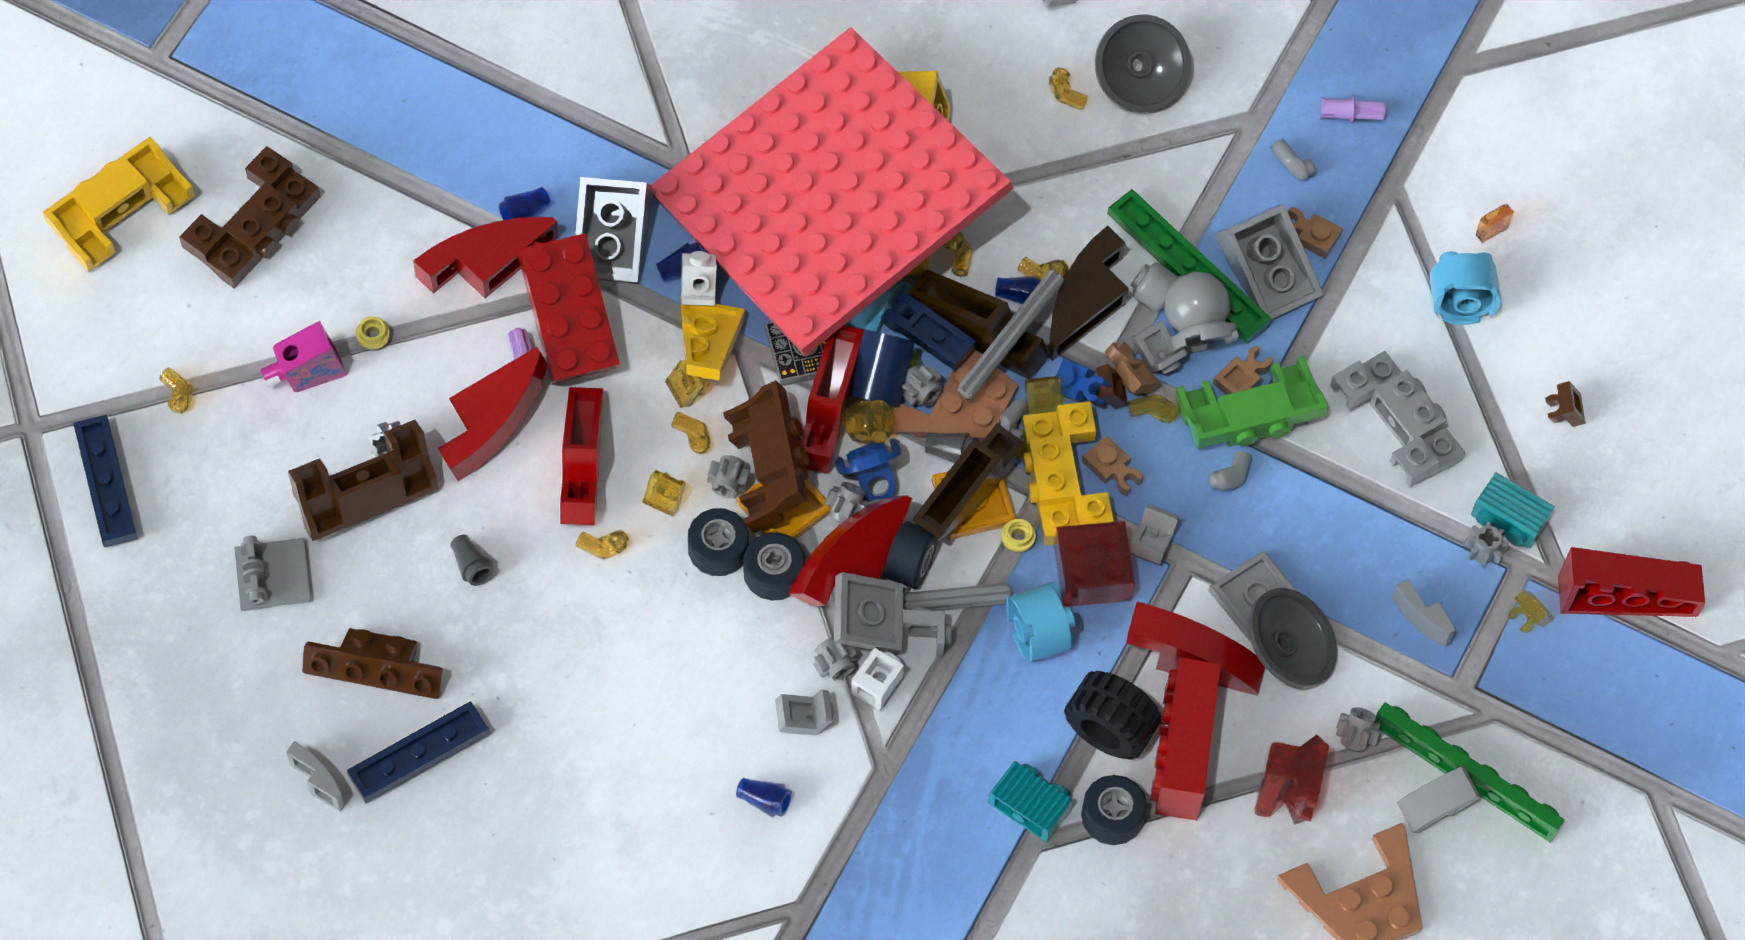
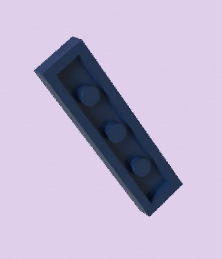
[73,414,138,547]
[347,701,489,803]

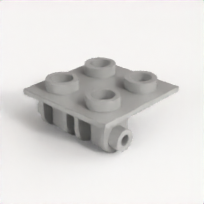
[234,535,311,611]

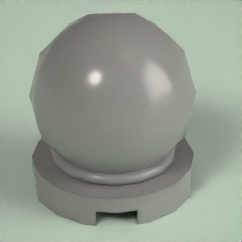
[1164,272,1239,354]

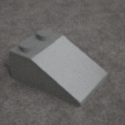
[575,177,651,283]
[1215,204,1324,319]

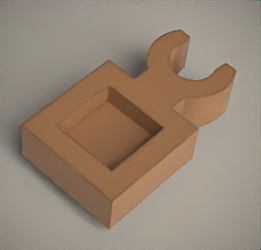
[1288,207,1343,259]
[1105,342,1161,394]
[1213,346,1273,395]
[1082,436,1143,496]

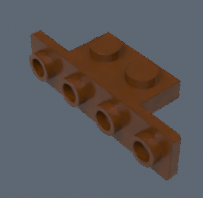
[302,628,443,699]

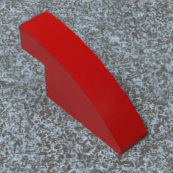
[413,217,559,298]
[801,325,864,474]
[438,347,548,481]
[560,387,603,525]
[788,495,913,606]
[1126,601,1265,696]

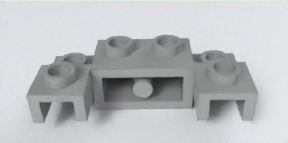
[1330,351,1465,488]

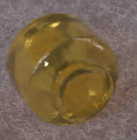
[844,400,895,444]

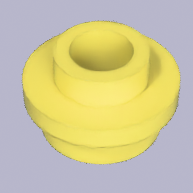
[356,316,390,350]
[1001,519,1036,552]

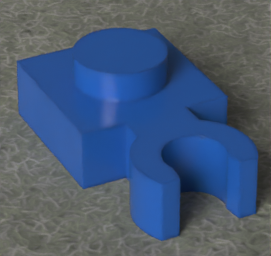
[1050,359,1111,404]

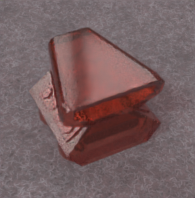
[1254,734,1329,825]

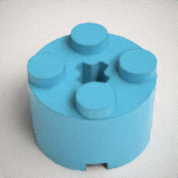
[1430,251,1501,325]
[1006,581,1075,662]

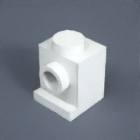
[680,251,717,306]
[851,647,904,711]

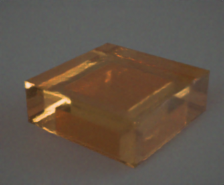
[1475,204,1514,243]

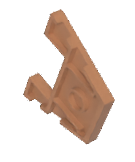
[884,349,1018,443]
[1277,823,1422,940]

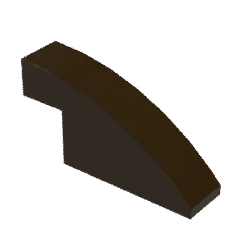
[1048,225,1129,361]
[908,269,1048,379]
[912,423,1026,540]

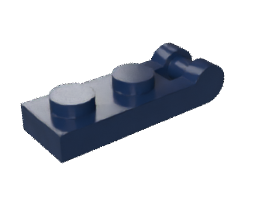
[881,293,976,370]

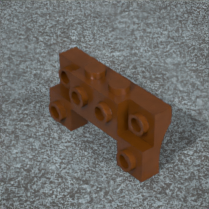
[179,146,321,289]
[723,380,809,533]
[288,419,439,541]

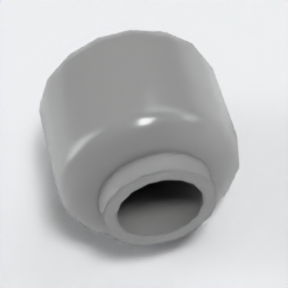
[1131,262,1178,312]

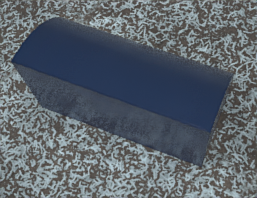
[849,329,915,407]

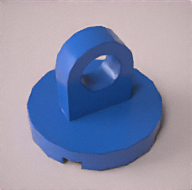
[834,438,903,502]

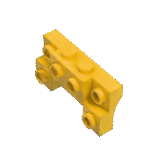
[43,137,195,272]
[1021,401,1114,546]

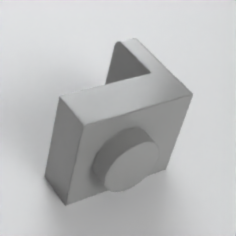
[1131,321,1187,374]
[1128,504,1179,565]
[902,607,952,656]
[775,690,834,735]

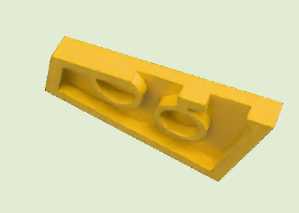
[680,297,745,381]

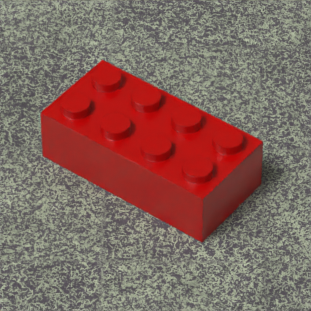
[518,233,620,384]
[1150,657,1221,821]

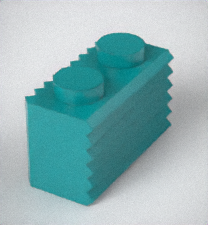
[1471,472,1555,549]
[988,761,1073,843]

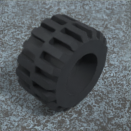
[1064,671,1162,760]

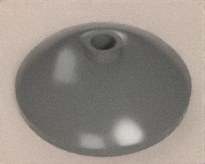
[1095,14,1191,113]
[1248,588,1337,688]

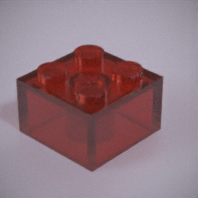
[1054,521,1135,607]

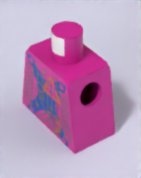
[261,321,347,392]

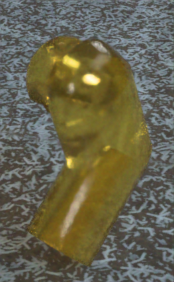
[1049,67,1088,110]
[943,231,973,277]
[1017,256,1069,284]
[159,367,193,414]
[1128,394,1178,423]
[671,412,711,454]
[575,530,629,560]

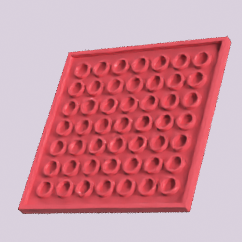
[651,27,1013,356]

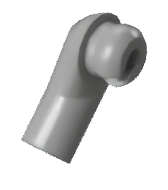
[1272,140,1316,180]
[1000,399,1028,441]
[1209,451,1251,491]

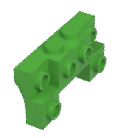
[1175,356,1328,449]

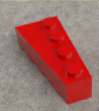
[1558,547,1705,617]

